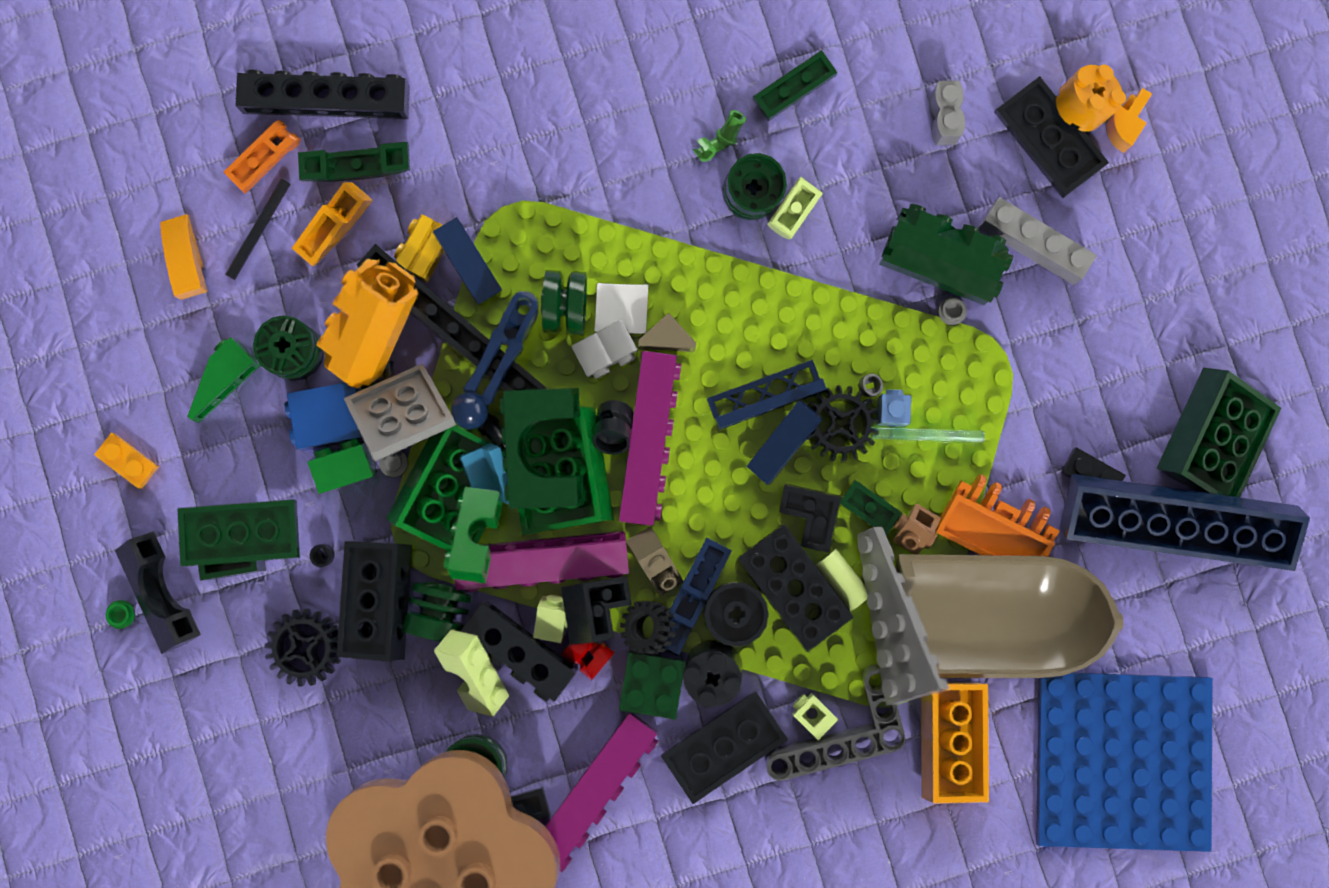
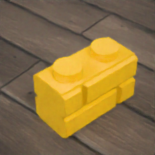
[394,214,444,283]

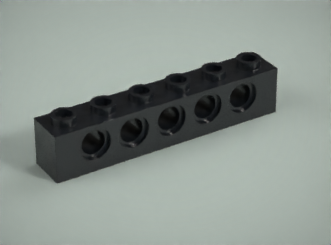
[235,70,410,119]

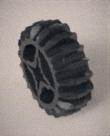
[806,385,879,462]
[264,609,341,687]

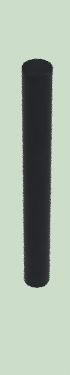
[225,179,291,280]

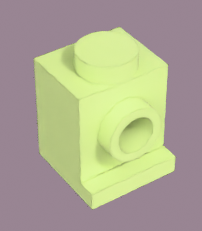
[791,693,838,740]

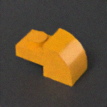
[1106,88,1152,153]

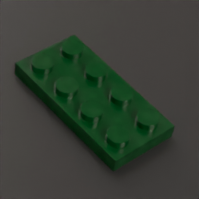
[177,499,300,567]

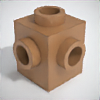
[893,503,941,555]

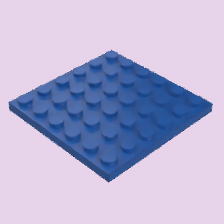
[1036,672,1213,852]

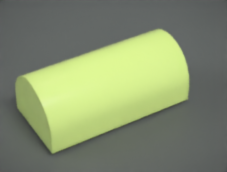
[767,177,823,239]
[815,549,868,611]

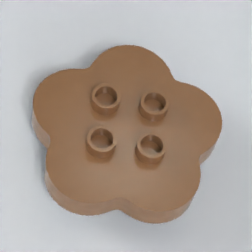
[326,750,560,888]

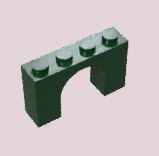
[500,388,584,509]

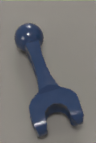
[451,291,538,429]

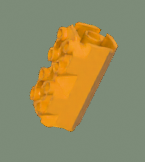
[316,259,418,388]

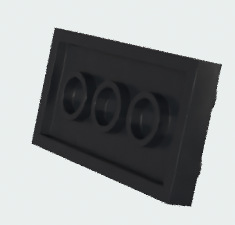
[994,76,1109,198]
[661,691,788,804]

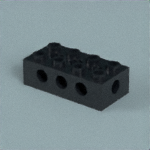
[736,524,854,652]
[336,541,412,661]
[461,601,579,702]

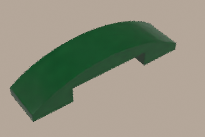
[298,142,410,182]

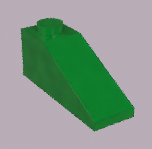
[187,337,261,423]

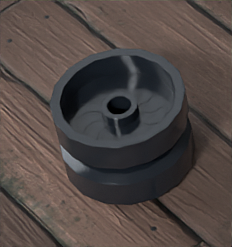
[703,582,769,647]

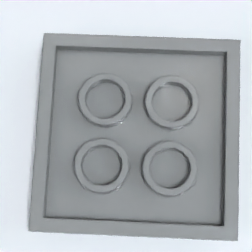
[344,363,456,462]

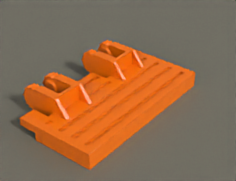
[935,474,1060,557]

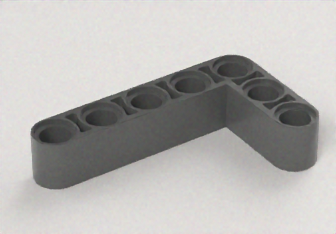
[766,664,905,781]

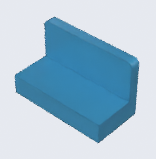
[460,443,509,504]

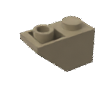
[626,526,684,596]

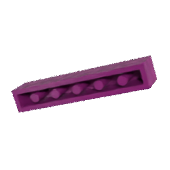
[619,351,682,526]
[454,531,629,592]
[545,712,658,872]

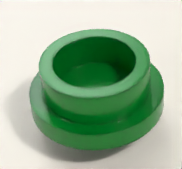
[106,600,135,629]

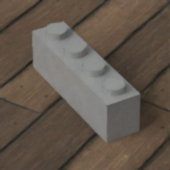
[978,197,1097,285]

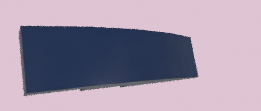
[665,537,732,656]

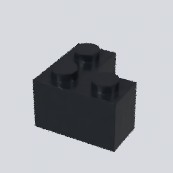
[561,576,632,645]

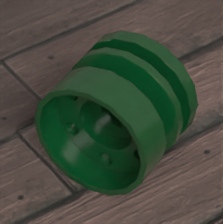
[722,153,787,221]
[253,315,324,381]
[402,582,472,642]

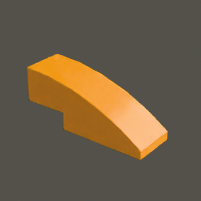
[292,182,373,266]
[160,214,208,300]

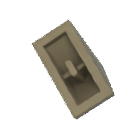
[638,313,696,352]

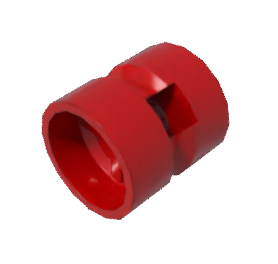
[561,642,615,681]

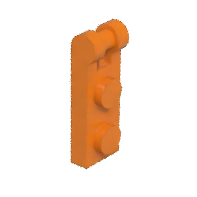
[223,120,301,194]

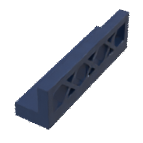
[707,360,827,431]

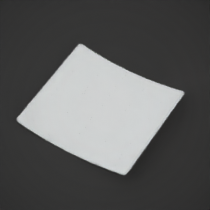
[595,283,648,333]

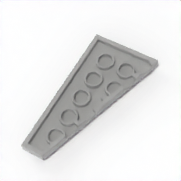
[857,527,949,705]

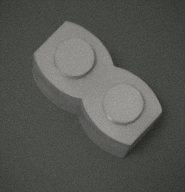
[930,80,965,145]
[571,320,638,380]

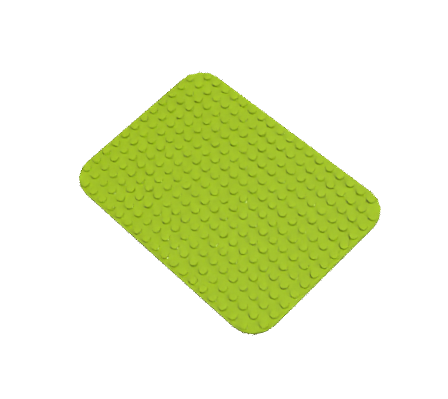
[391,200,1013,708]

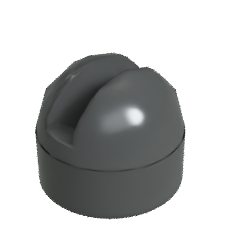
[858,373,883,397]

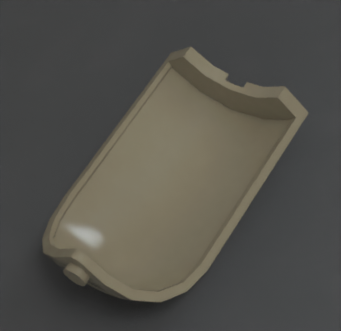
[895,554,1124,678]

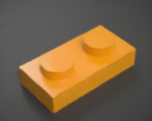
[94,432,159,489]

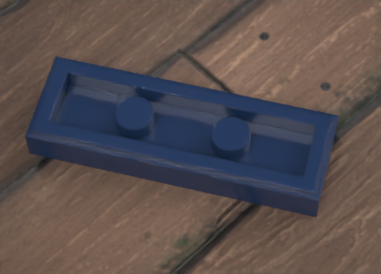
[432,217,502,305]
[747,401,822,485]

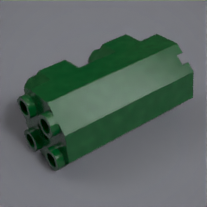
[879,204,1013,305]

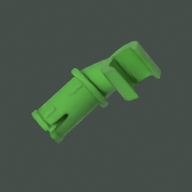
[692,110,746,162]

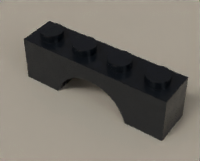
[115,531,201,654]

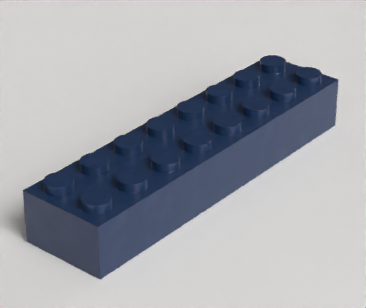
[1060,474,1310,571]

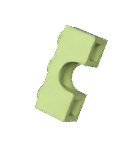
[434,630,509,717]

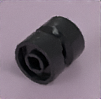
[593,400,634,455]

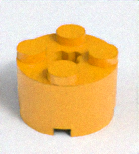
[1056,64,1126,132]

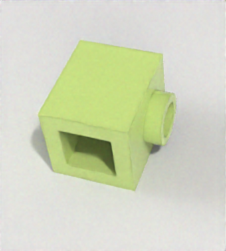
[533,595,567,643]

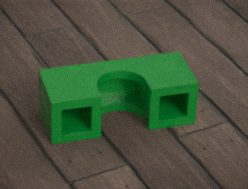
[444,487,503,583]

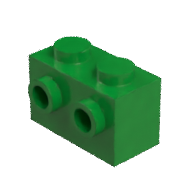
[307,438,378,494]

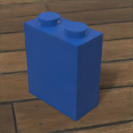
[284,383,363,451]

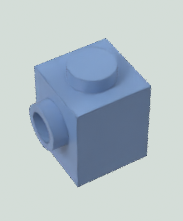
[876,390,911,427]

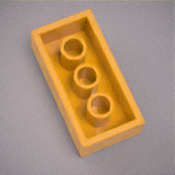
[921,681,989,803]

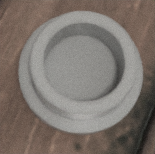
[938,297,967,325]
[379,451,408,478]

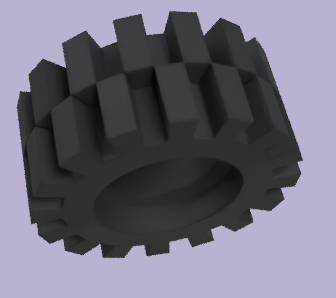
[620,601,676,654]

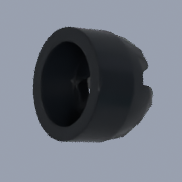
[309,544,335,567]

